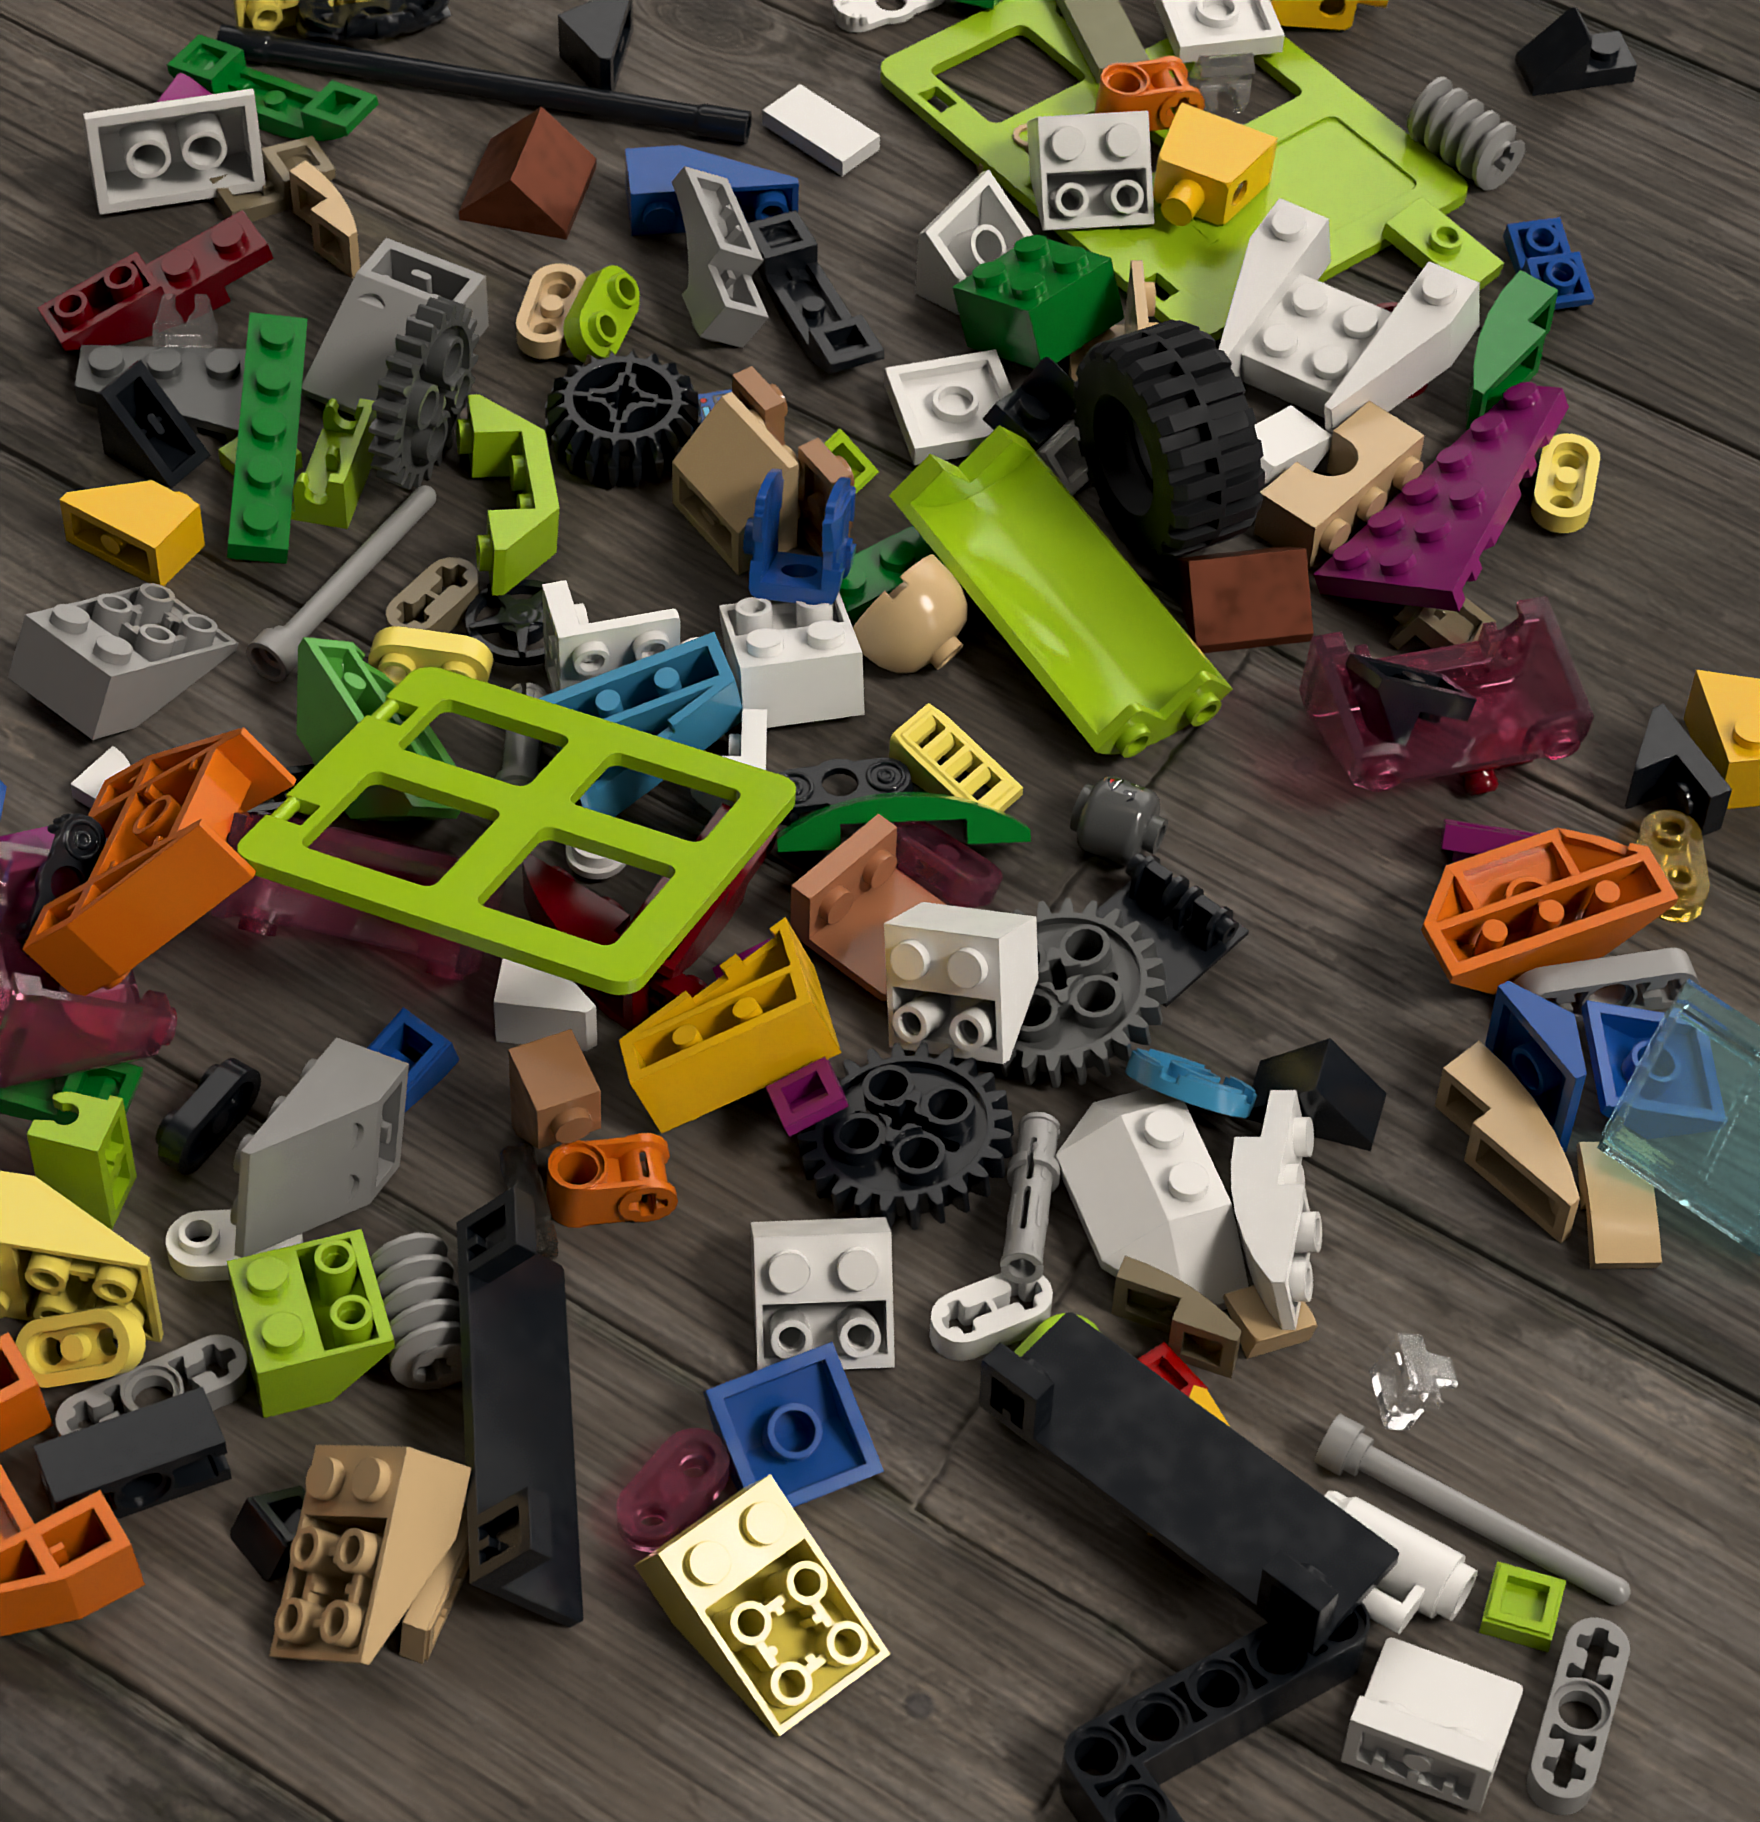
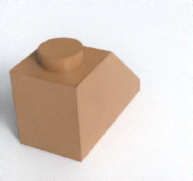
[508,1029,601,1149]

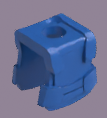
[743,468,857,605]

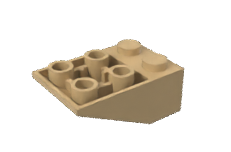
[269,1445,471,1665]

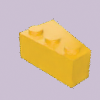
[1684,670,1760,809]
[619,917,841,1134]

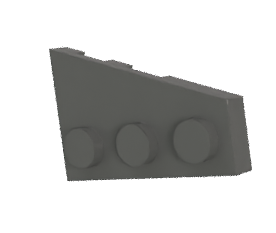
[75,345,246,443]

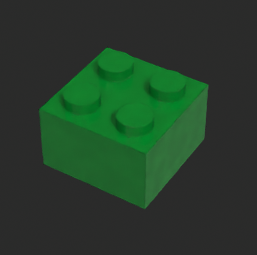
[952,235,1125,369]

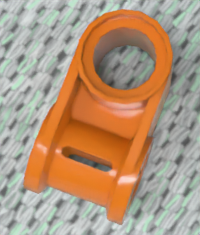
[1094,56,1205,131]
[546,1133,678,1228]

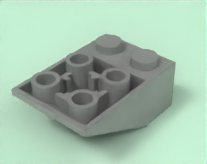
[301,238,489,415]
[8,583,238,740]
[230,1037,409,1258]

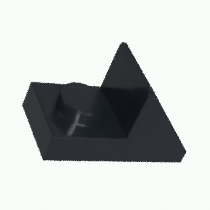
[1515,7,1637,96]
[982,356,1076,451]
[1345,653,1477,754]
[1625,704,1732,837]

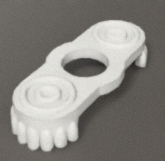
[832,0,945,33]

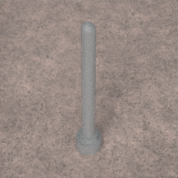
[246,485,437,682]
[1314,1413,1631,1605]

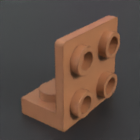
[790,814,946,1001]

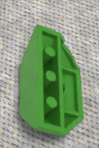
[297,637,461,822]

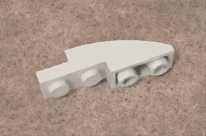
[1231,1090,1322,1330]

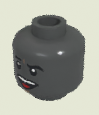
[1070,775,1168,867]

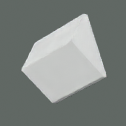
[916,170,1033,315]

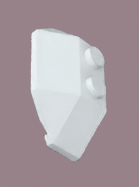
[1055,1088,1249,1310]

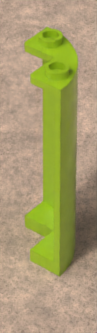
[889,425,1233,758]

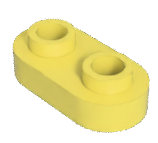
[1531,434,1600,533]
[368,626,493,685]
[15,1305,146,1388]

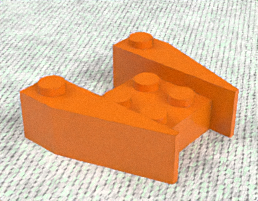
[22,727,297,1000]
[0,1332,145,1637]

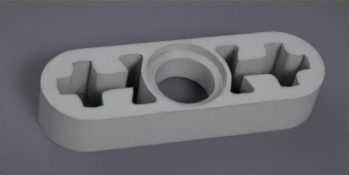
[1514,948,1699,1022]
[55,1335,250,1437]
[1526,1618,1630,1815]

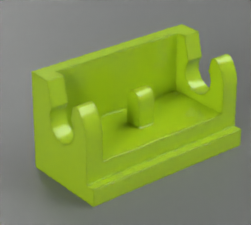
[291,398,377,529]
[27,1092,137,1229]

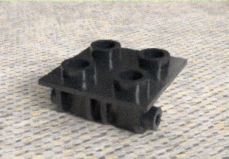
[1098,853,1249,1007]

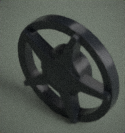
[465,579,575,666]

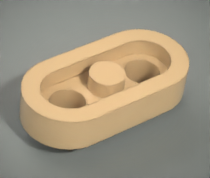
[516,263,586,359]

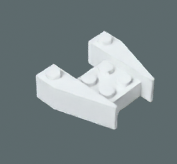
[1218,198,1480,450]

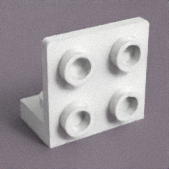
[542,580,680,692]
[1341,1637,1523,1813]

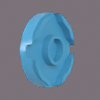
[1125,1048,1257,1118]

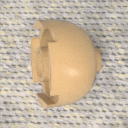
[853,554,968,674]

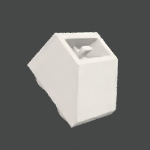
[1027,111,1154,231]
[719,593,865,728]
[884,902,1038,1064]
[751,1217,895,1370]

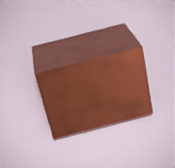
[459,107,597,240]
[1170,546,1314,653]

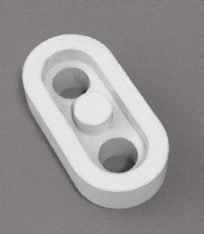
[166,1209,303,1281]

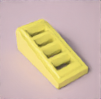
[889,703,1023,812]

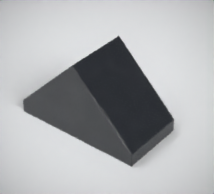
[558,0,633,91]
[95,360,211,489]
[1243,1038,1387,1151]

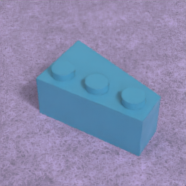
[539,632,743,817]

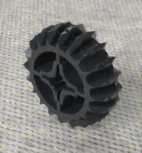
[545,349,702,489]

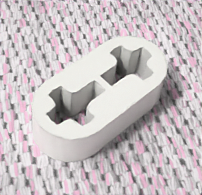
[929,1273,1053,1361]

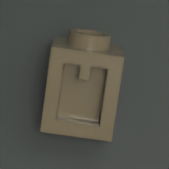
[1388,597,1497,671]

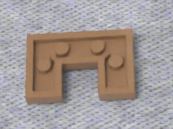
[732,366,854,557]

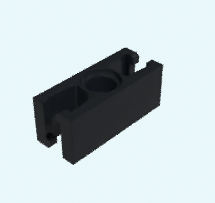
[33,1386,232,1520]

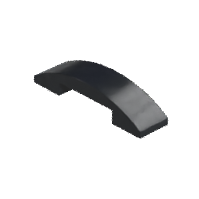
[747,210,884,373]

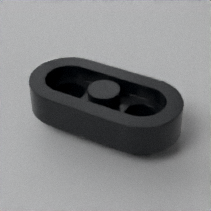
[156,1058,261,1175]

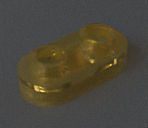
[1636,810,1710,923]

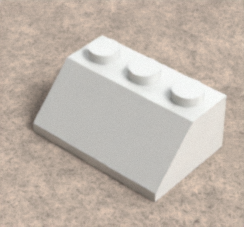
[83,89,266,215]

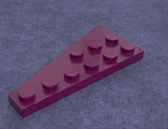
[1313,382,1569,612]

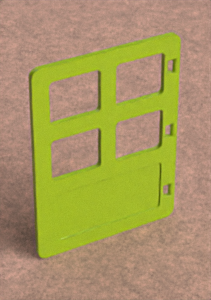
[880,0,1468,341]

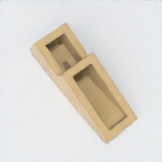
[1435,1041,1580,1244]

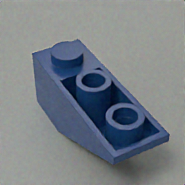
[625,145,799,236]

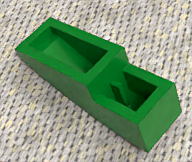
[1466,270,1558,430]

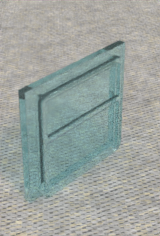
[1597,978,1760,1257]

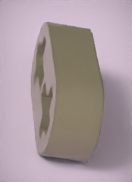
[386,557,480,633]

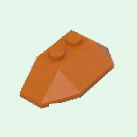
[1421,828,1678,995]

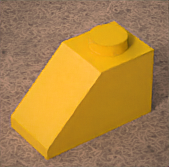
[59,480,205,586]

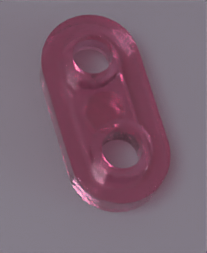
[894,821,1003,909]
[616,1428,730,1552]

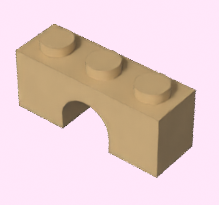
[1254,401,1425,569]

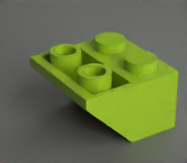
[227,1229,395,1418]

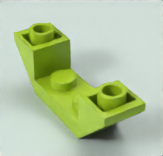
[456,394,560,595]

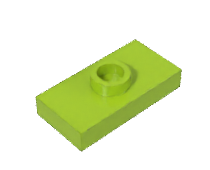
[1381,196,1504,291]

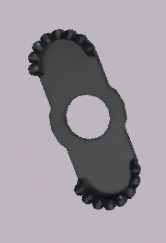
[778,757,914,824]
[16,813,106,958]

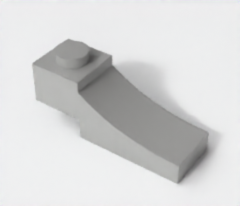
[672,166,769,348]

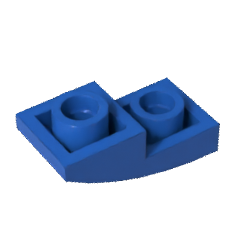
[1503,217,1595,310]

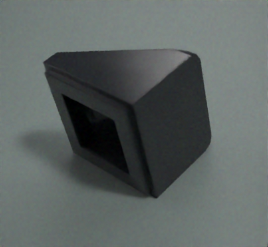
[230,1485,306,1581]

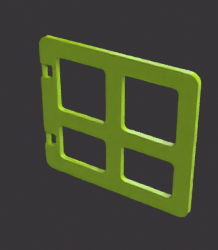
[237,667,796,995]

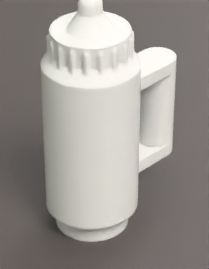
[1324,1490,1478,1634]

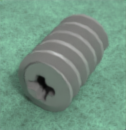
[1406,76,1526,190]
[370,1232,462,1390]

